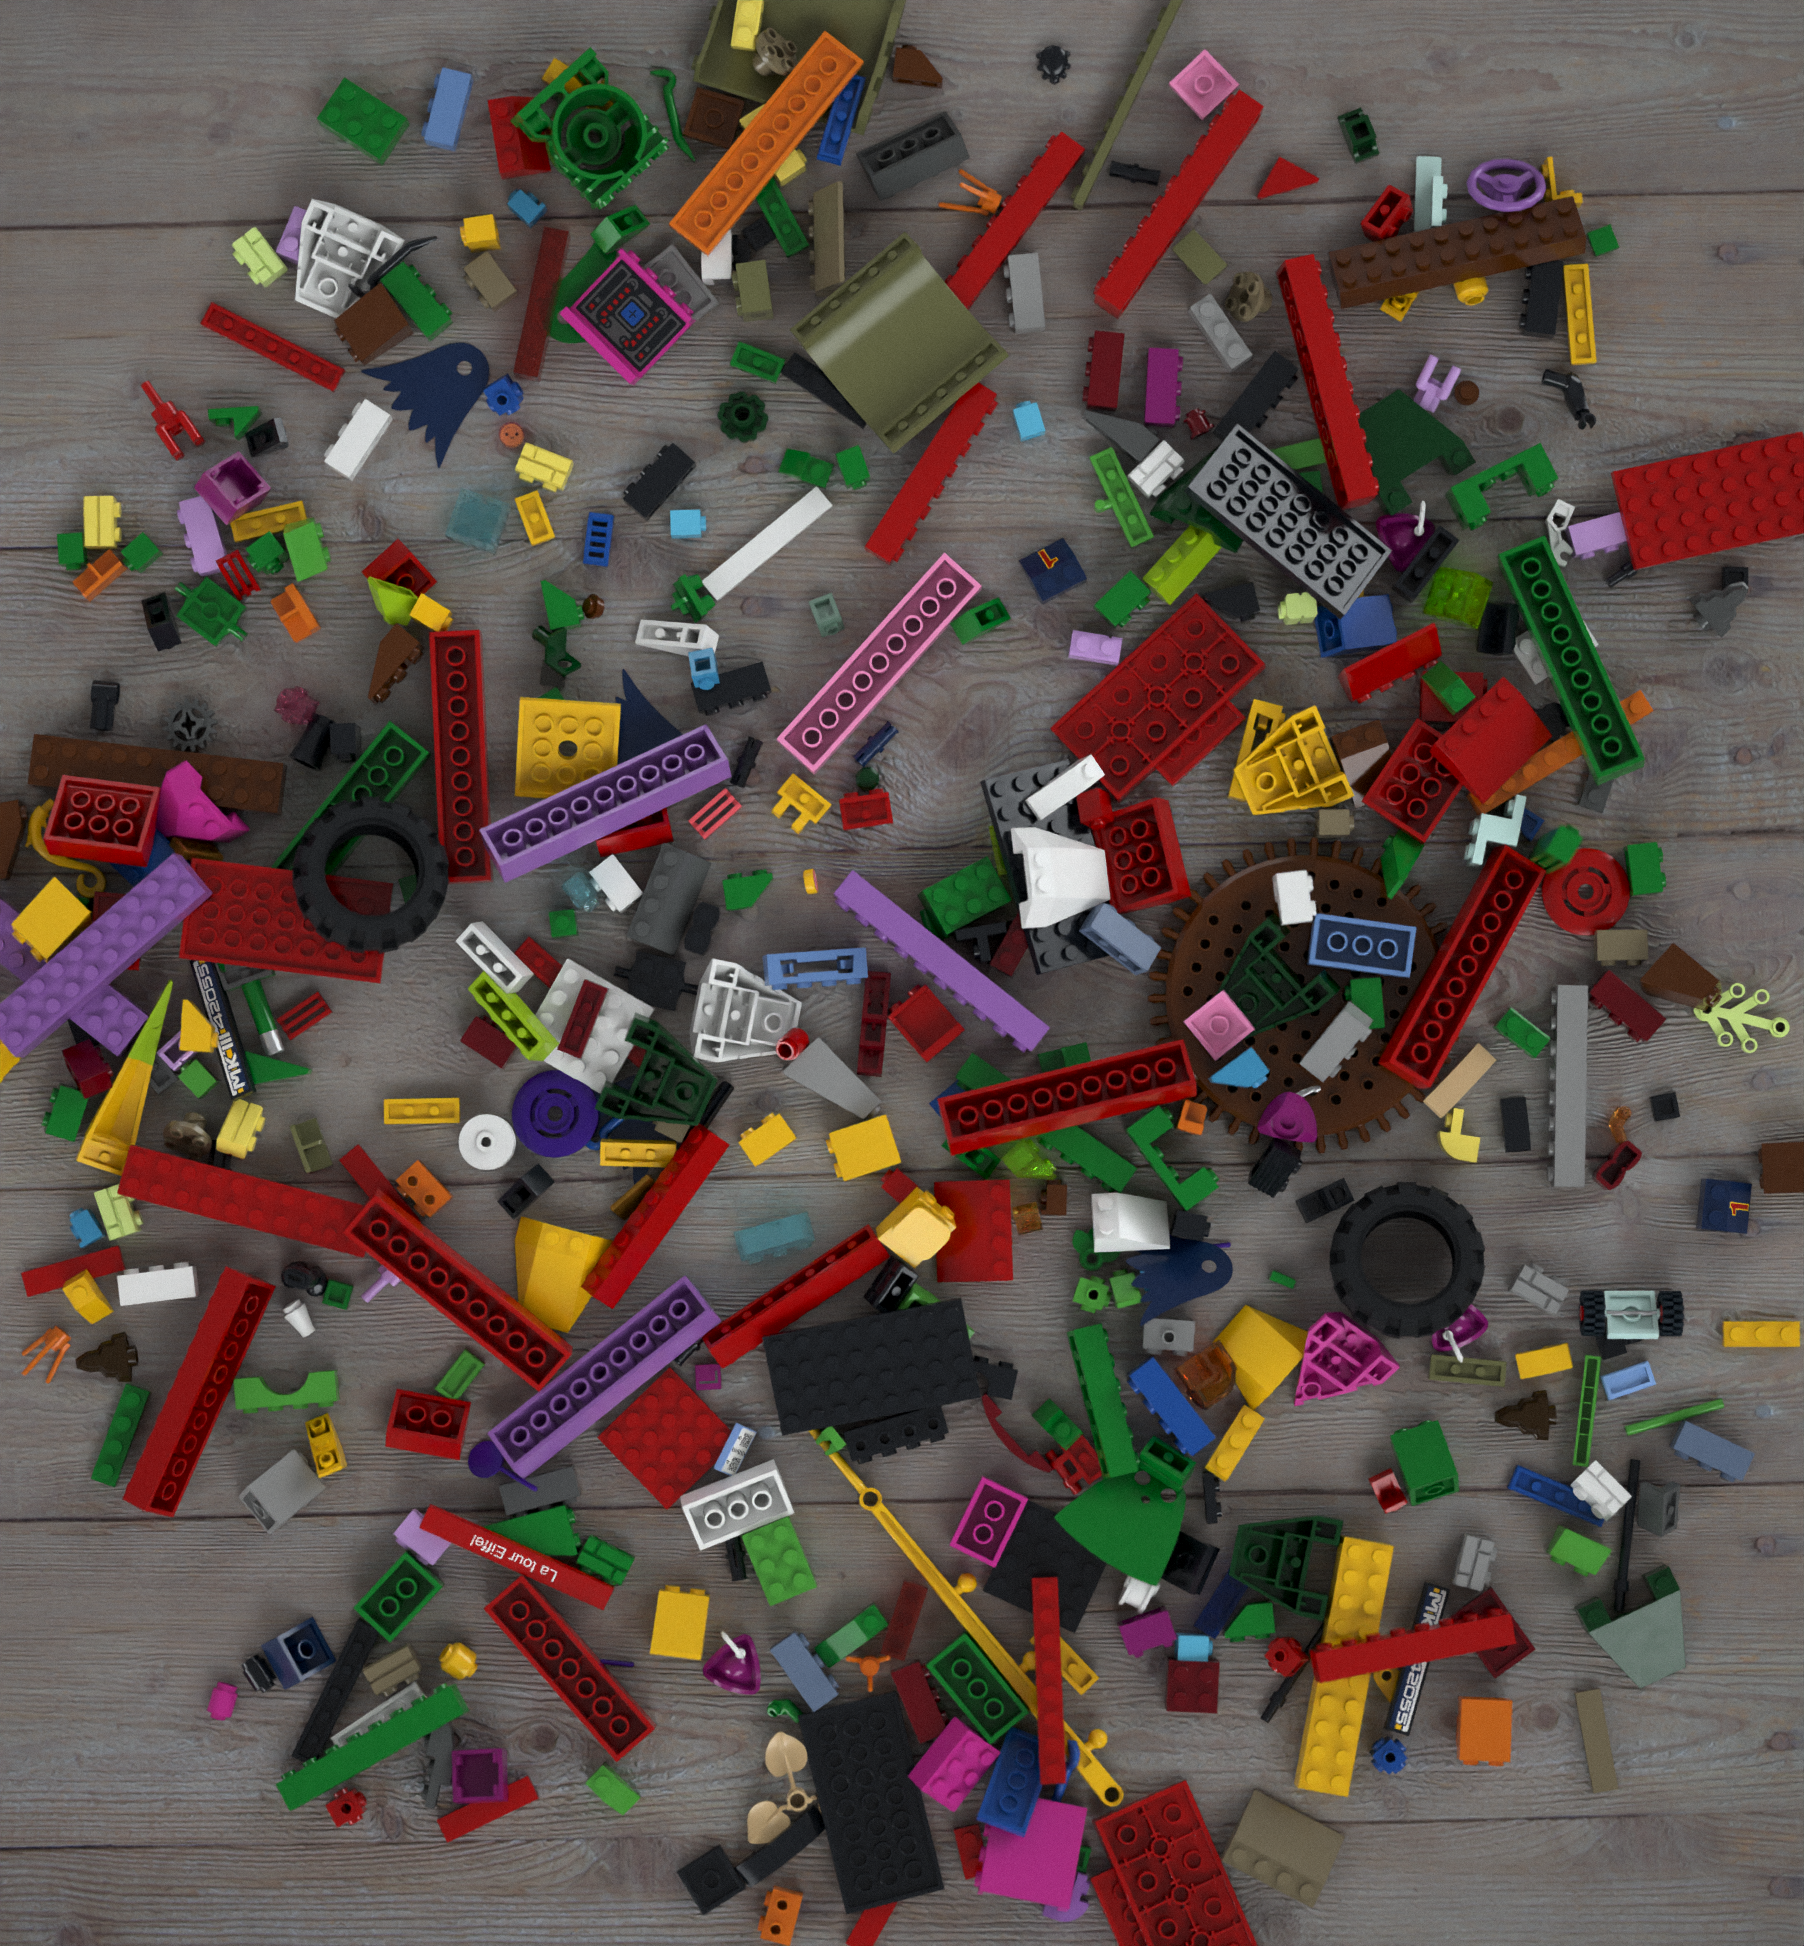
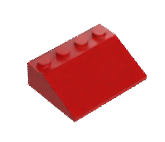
[1337,623,1442,704]
[1429,676,1552,804]
[1361,718,1463,844]
[43,775,161,867]
[1092,797,1191,914]
[934,1179,1013,1283]

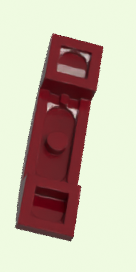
[982,1393,1053,1472]

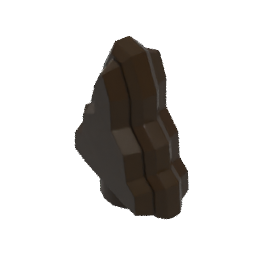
[76,1331,139,1382]
[1494,1390,1557,1440]

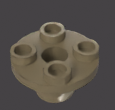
[752,28,797,76]
[1225,271,1272,322]
[163,1112,212,1160]

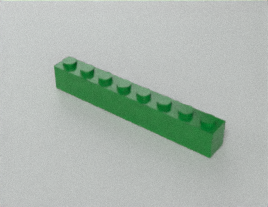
[955,1053,1137,1193]
[276,1683,470,1811]

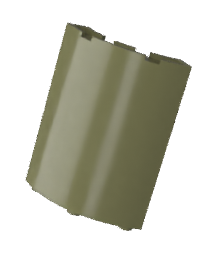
[691,0,906,136]

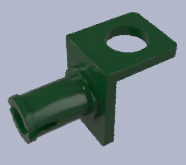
[532,625,581,677]

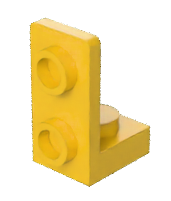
[1541,156,1583,208]

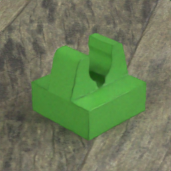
[816,1426,846,1456]

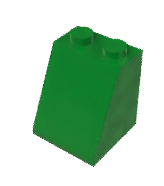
[1390,1420,1459,1507]

